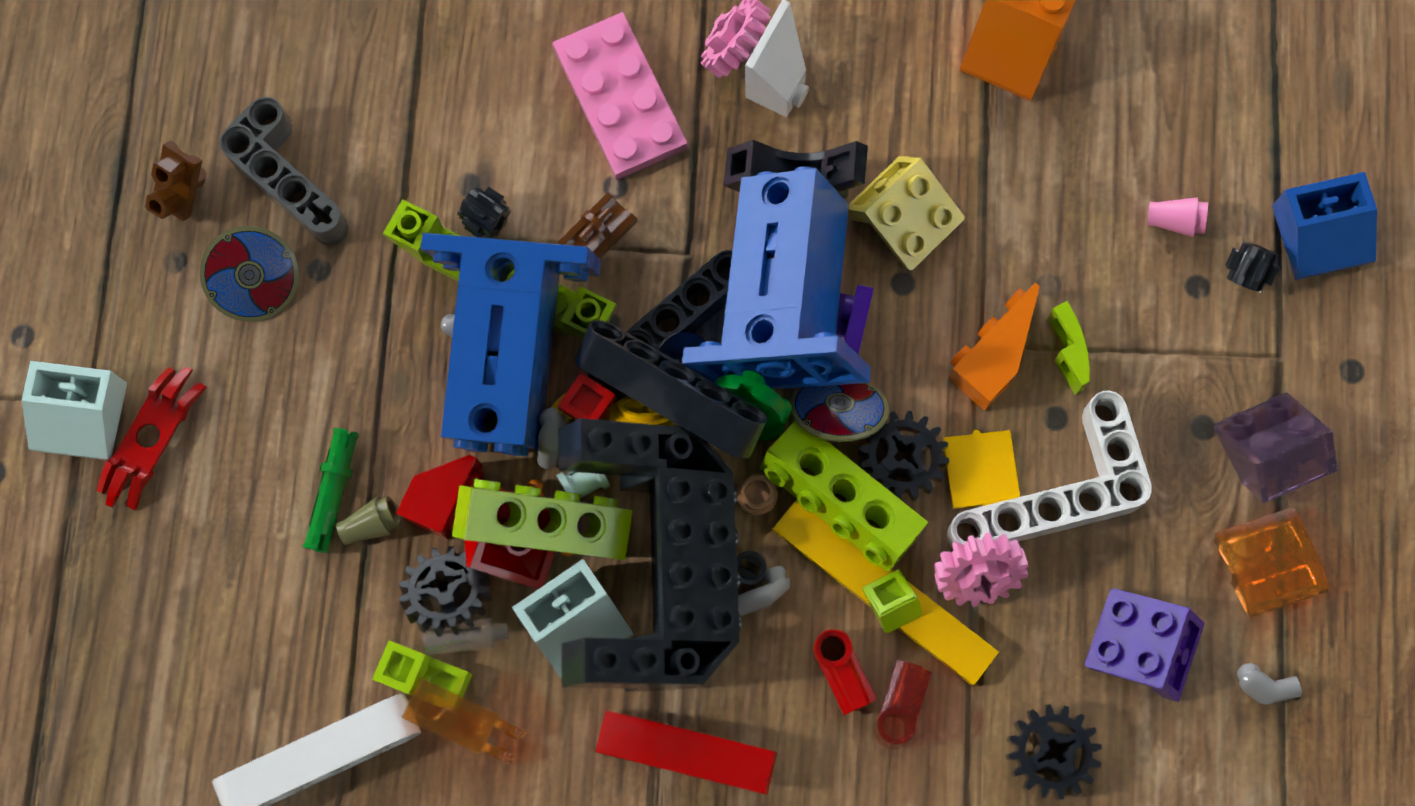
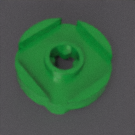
[714,370,792,441]

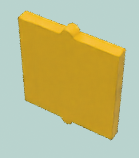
[942,430,1020,509]

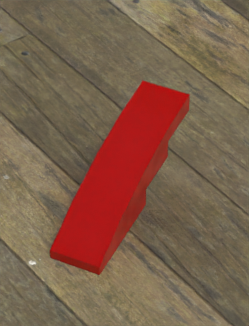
[595,710,778,795]

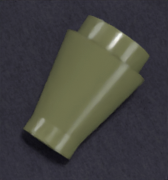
[336,496,402,546]

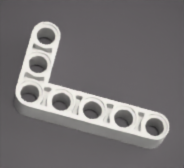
[947,391,1152,550]

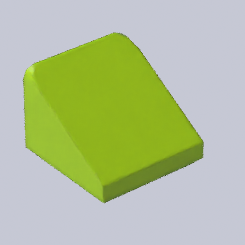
[862,569,922,633]

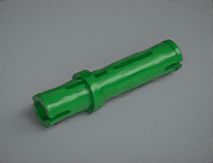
[302,428,359,554]

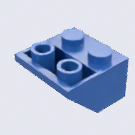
[1272,172,1377,280]

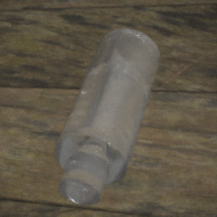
[422,618,509,655]

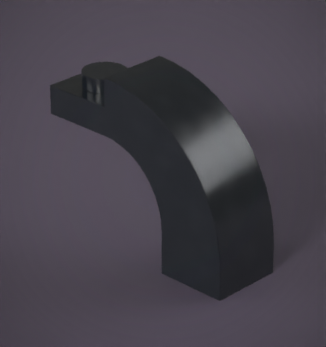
[724,140,868,198]

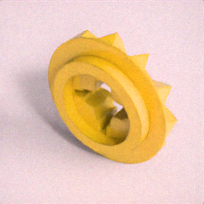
[609,396,673,426]

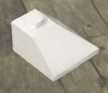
[745,0,809,118]

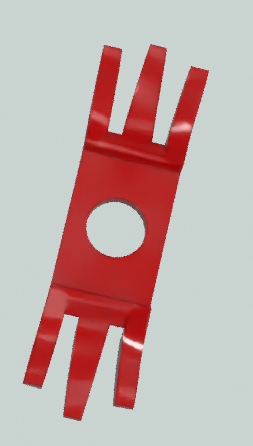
[96,367,207,510]

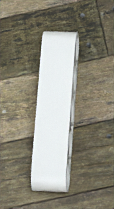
[212,693,421,806]

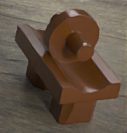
[145,141,207,221]
[558,192,637,259]

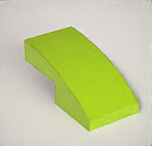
[1047,301,1090,395]
[372,640,473,713]

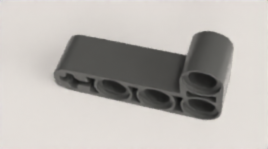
[219,97,349,245]

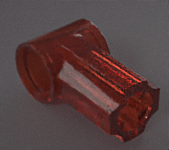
[874,660,932,749]

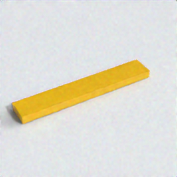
[773,499,999,686]

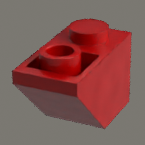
[396,454,484,540]

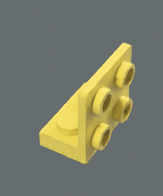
[848,156,965,270]

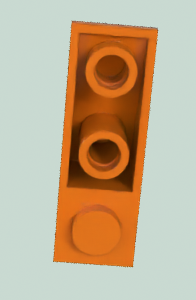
[948,282,1040,411]

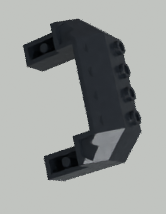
[558,418,742,692]

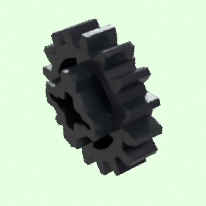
[858,411,949,501]
[399,546,492,637]
[1006,704,1102,800]

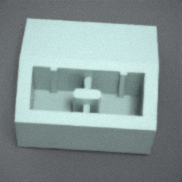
[21,361,127,460]
[512,559,634,679]

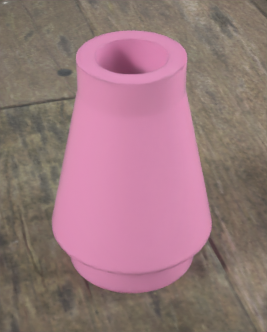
[1147,197,1208,237]

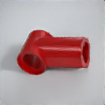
[812,629,877,716]

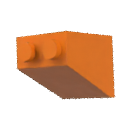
[960,0,1076,101]

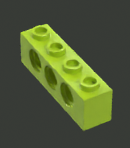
[759,421,929,573]
[452,479,633,560]

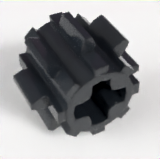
[457,186,511,239]
[1225,241,1280,292]

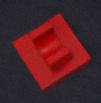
[557,372,616,421]

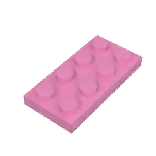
[552,12,688,180]

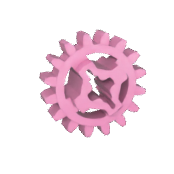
[701,0,771,78]
[934,533,1029,607]

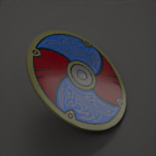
[200,226,299,322]
[790,383,889,442]

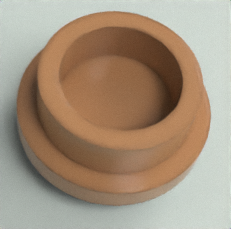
[737,474,778,516]

